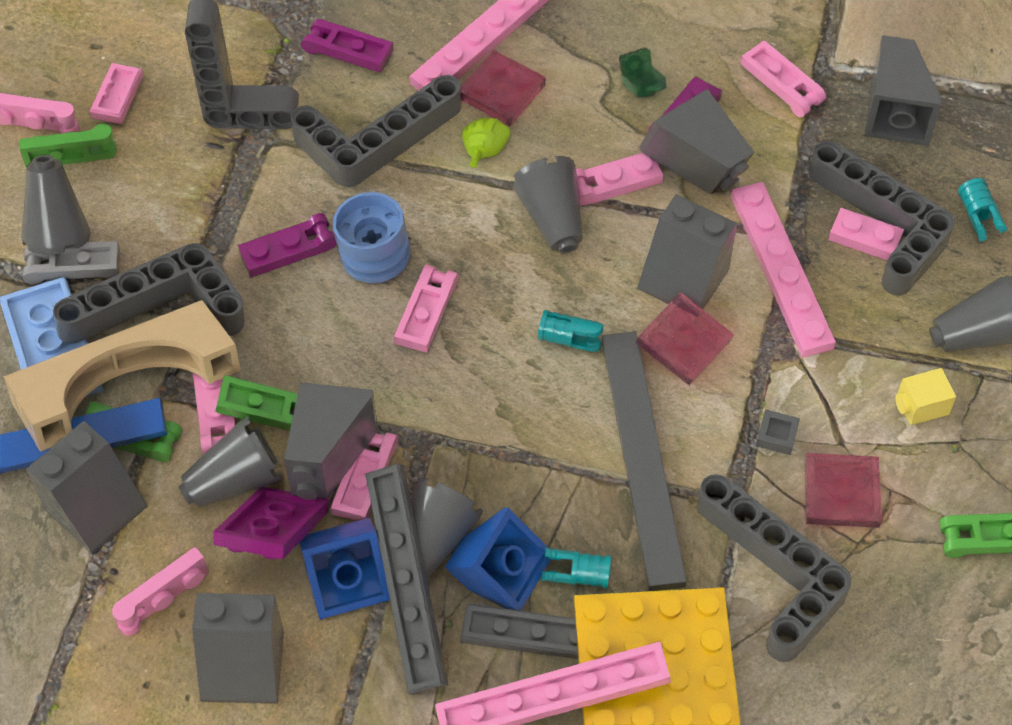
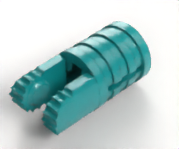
[958,178,1008,242]
[537,310,603,352]
[541,547,612,589]

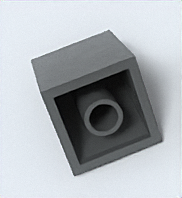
[864,35,942,146]
[639,89,755,194]
[638,194,737,318]
[284,382,378,500]
[26,421,148,554]
[192,593,284,704]

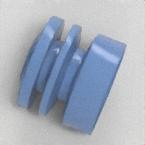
[333,192,410,283]

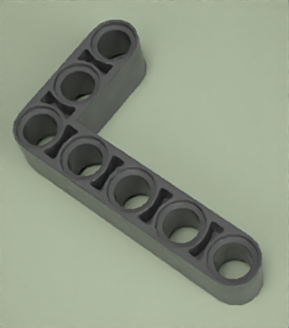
[185,0,299,129]
[291,75,461,187]
[809,141,955,295]
[53,243,244,343]
[697,474,851,662]

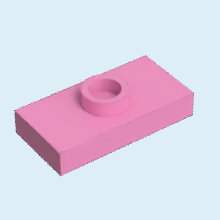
[90,63,143,124]

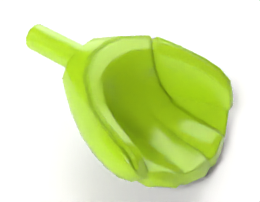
[461,117,511,168]

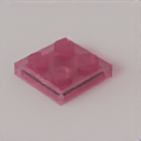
[461,50,546,126]
[636,292,734,386]
[804,453,882,528]

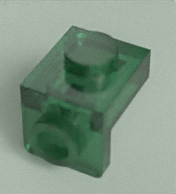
[619,47,667,98]

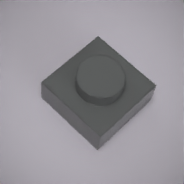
[756,409,800,455]

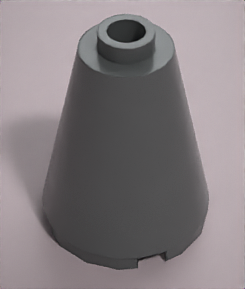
[21,155,90,255]
[511,156,583,254]
[929,275,1012,352]
[179,416,285,507]
[411,477,483,580]

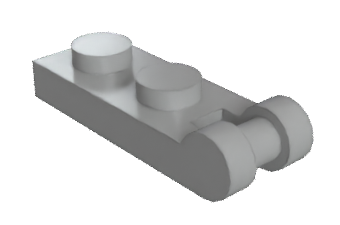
[22,241,120,284]

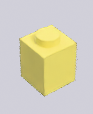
[895,368,956,426]

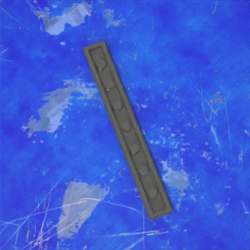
[602,331,686,591]

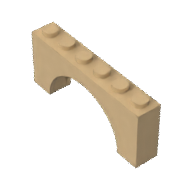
[4,300,241,452]

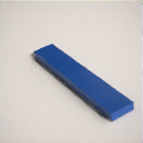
[0,398,168,474]

